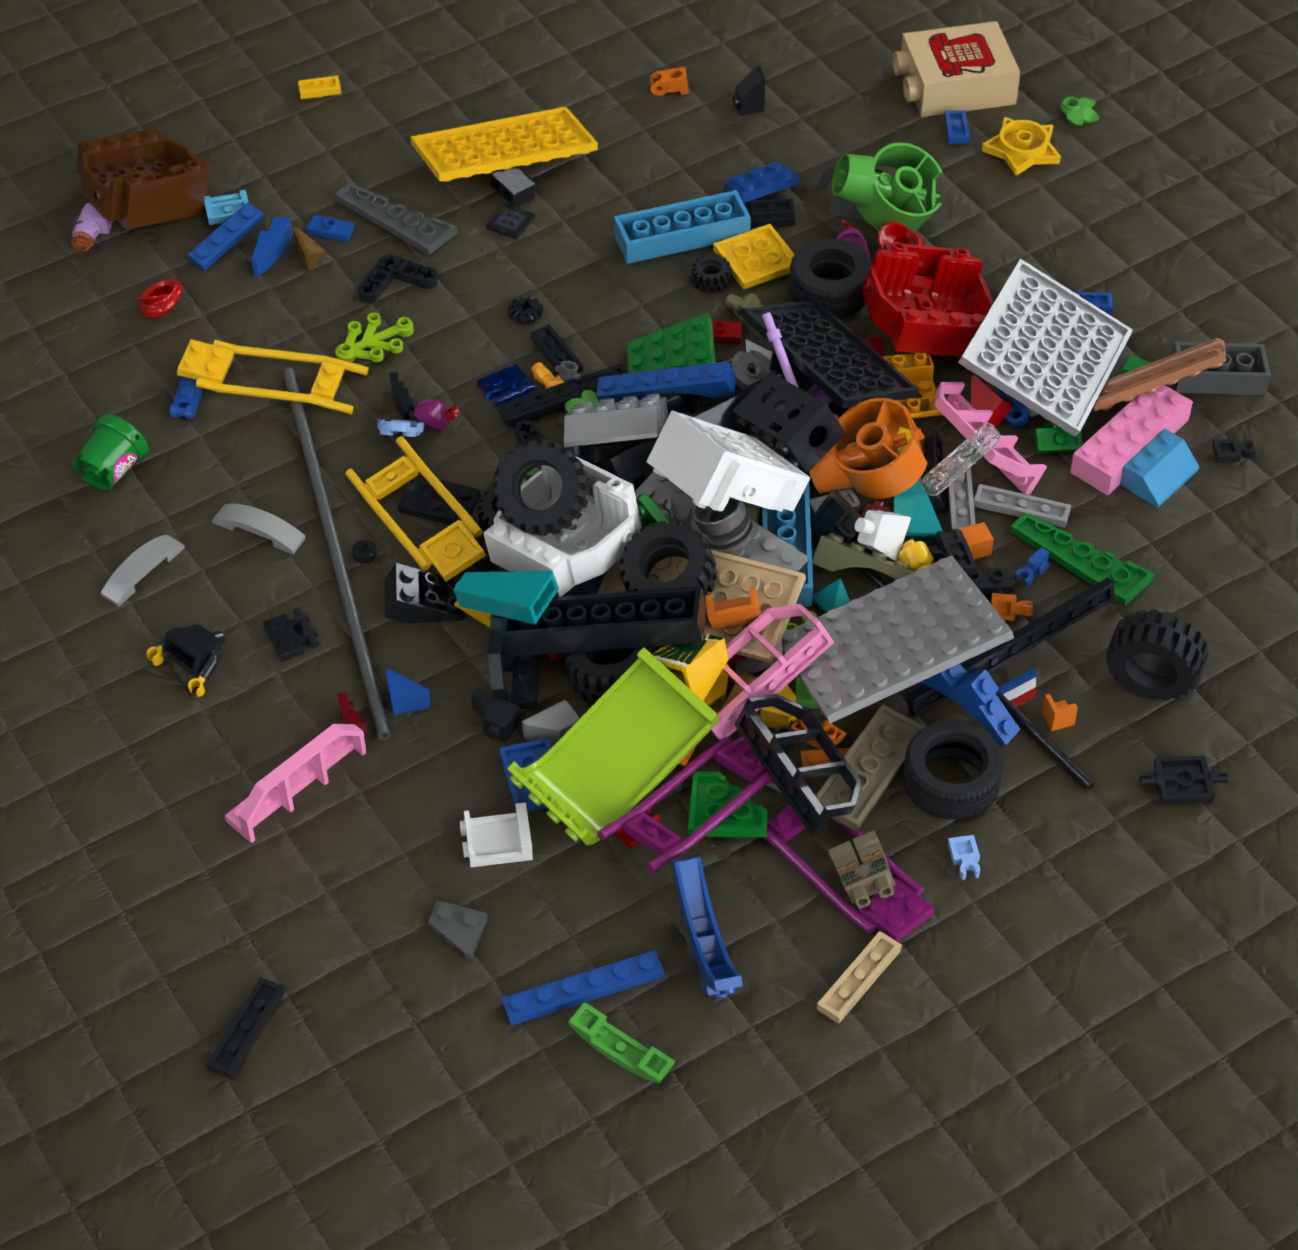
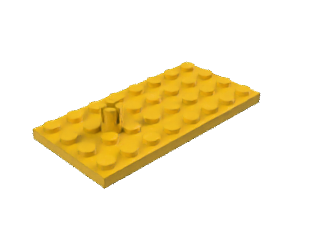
[411,107,598,182]

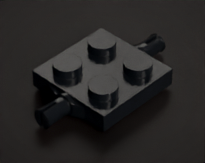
[1139,756,1228,805]

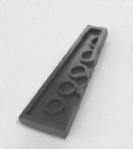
[335,183,457,256]

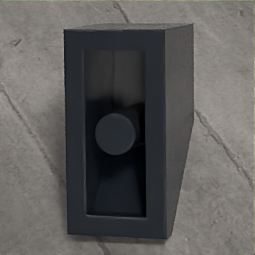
[732,66,766,116]

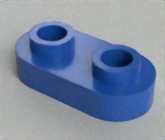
[996,390,1029,427]

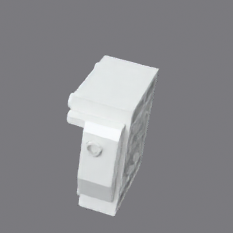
[646,411,810,512]
[483,456,642,597]

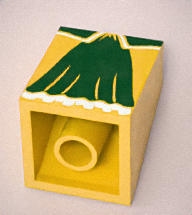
[652,633,729,701]

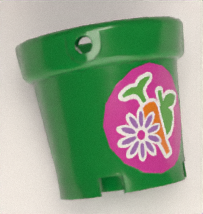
[72,414,149,491]

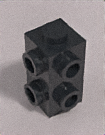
[968,568,1014,603]

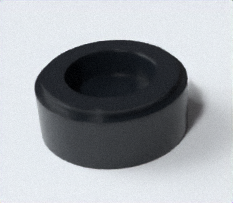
[352,540,377,564]

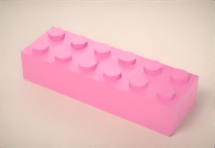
[1070,385,1193,496]

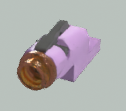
[71,203,113,252]

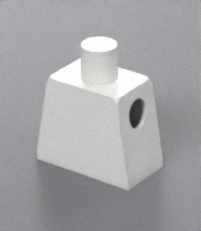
[855,510,911,560]

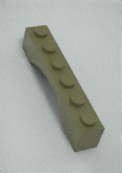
[812,533,919,580]

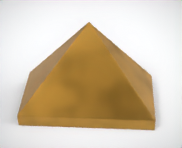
[293,227,326,272]

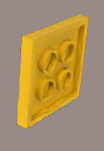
[713,224,795,290]

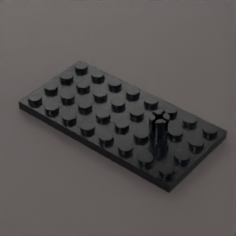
[742,299,919,409]

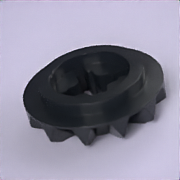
[508,296,543,324]

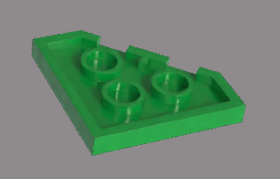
[688,772,768,837]

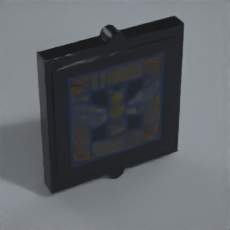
[486,203,535,240]

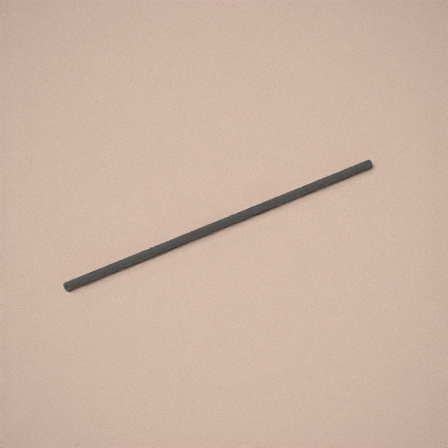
[283,368,390,740]

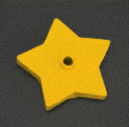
[982,117,1061,175]

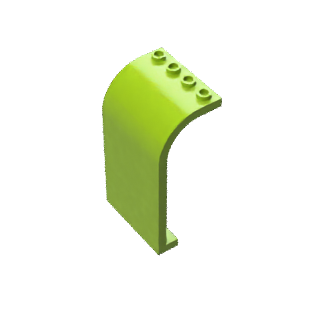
[507,647,720,845]

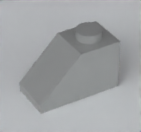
[522,700,580,745]

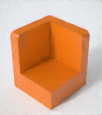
[959,522,994,559]
[1041,694,1078,731]

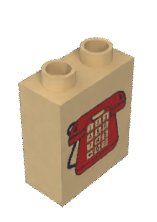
[893,21,1020,117]

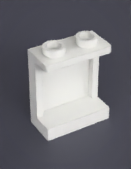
[460,803,533,867]

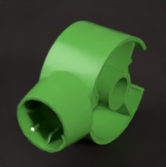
[832,143,943,231]

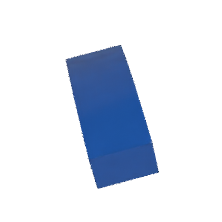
[252,217,293,276]

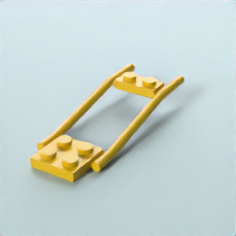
[177,339,369,415]
[345,436,486,582]

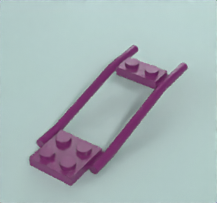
[597,736,788,873]
[762,787,934,942]

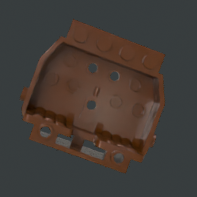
[77,128,211,230]

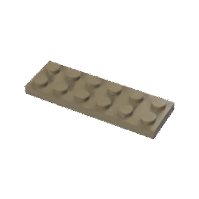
[816,704,925,831]

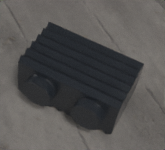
[489,166,535,207]

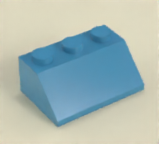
[1120,428,1199,508]

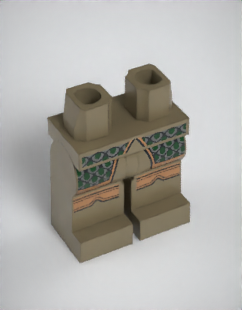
[828,830,896,909]

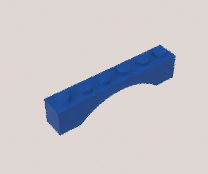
[596,361,736,402]

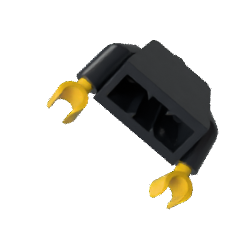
[147,624,225,697]

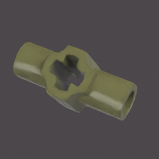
[725,293,764,322]

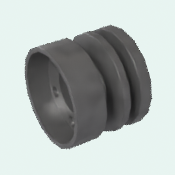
[692,497,754,554]

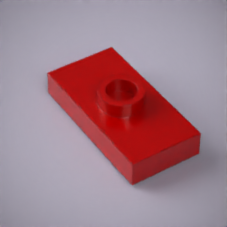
[712,321,742,343]

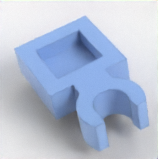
[948,835,980,880]

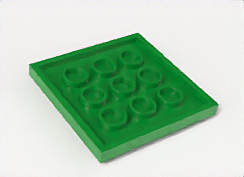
[627,313,715,395]

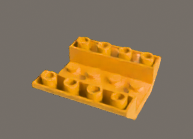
[848,353,946,419]

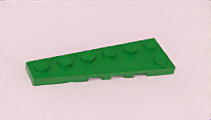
[1010,513,1154,607]

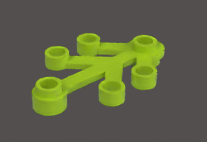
[335,313,414,362]

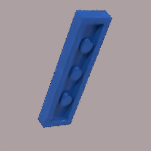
[188,202,264,271]

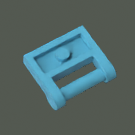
[204,190,249,225]

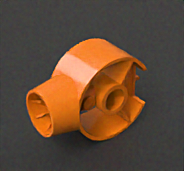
[809,398,928,499]

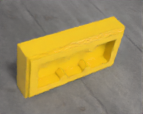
[298,76,341,99]

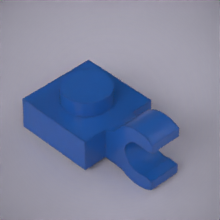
[1014,547,1049,588]

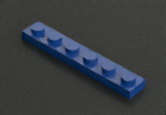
[501,950,664,1026]

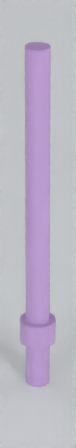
[762,312,799,388]

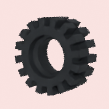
[691,254,731,293]

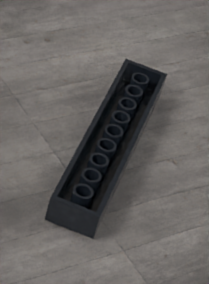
[594,366,808,484]

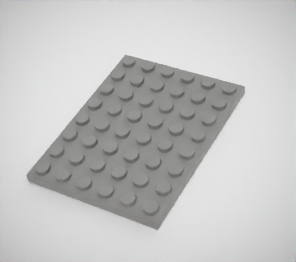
[958,259,1133,437]
[782,555,1014,724]

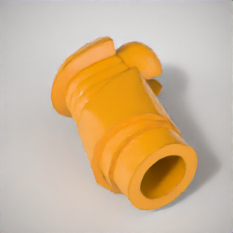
[531,363,565,389]

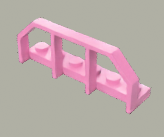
[934,382,1047,495]
[711,604,834,741]
[225,724,366,843]

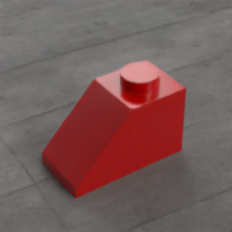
[971,374,1013,428]

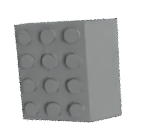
[564,393,669,447]

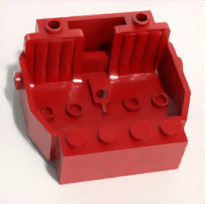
[862,242,994,357]

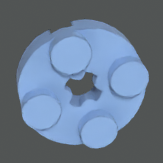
[377,419,424,437]

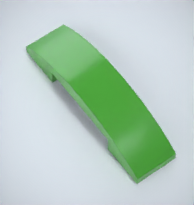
[568,1002,675,1083]

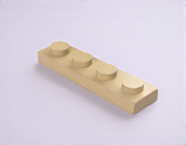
[817,931,902,1024]

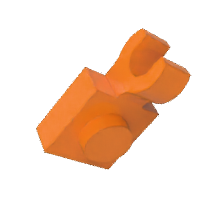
[991,593,1033,621]

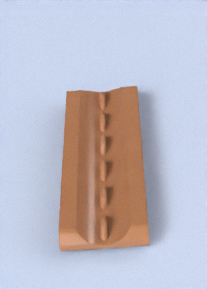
[1094,338,1226,411]

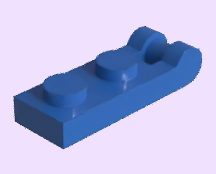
[170,377,203,420]

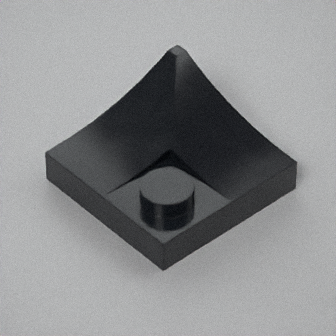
[810,490,863,544]

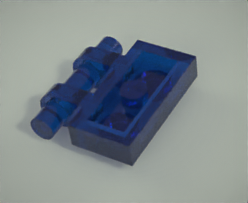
[477,364,536,407]

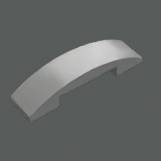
[212,504,306,555]
[101,534,185,607]

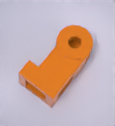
[649,67,689,96]

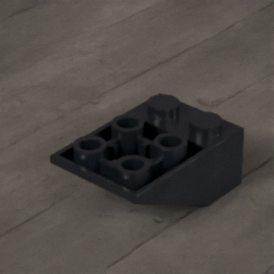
[384,563,464,623]

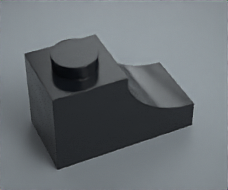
[471,688,521,743]

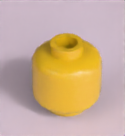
[898,540,934,572]

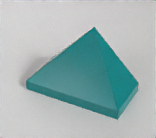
[812,578,850,613]

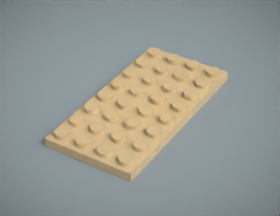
[597,531,806,663]

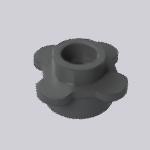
[555,361,581,381]

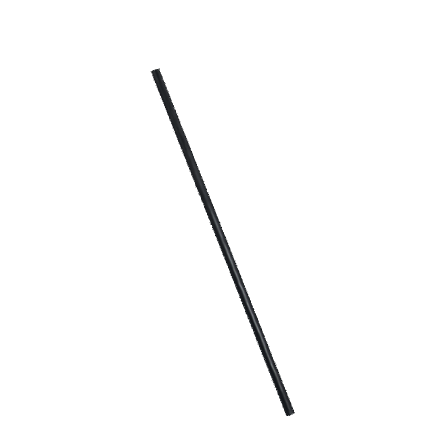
[857,567,1095,790]

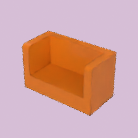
[705,587,761,630]

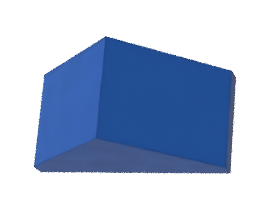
[386,669,431,715]

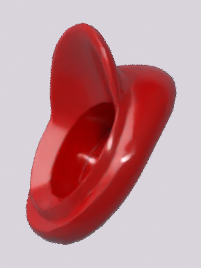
[878,221,926,249]
[135,278,183,319]

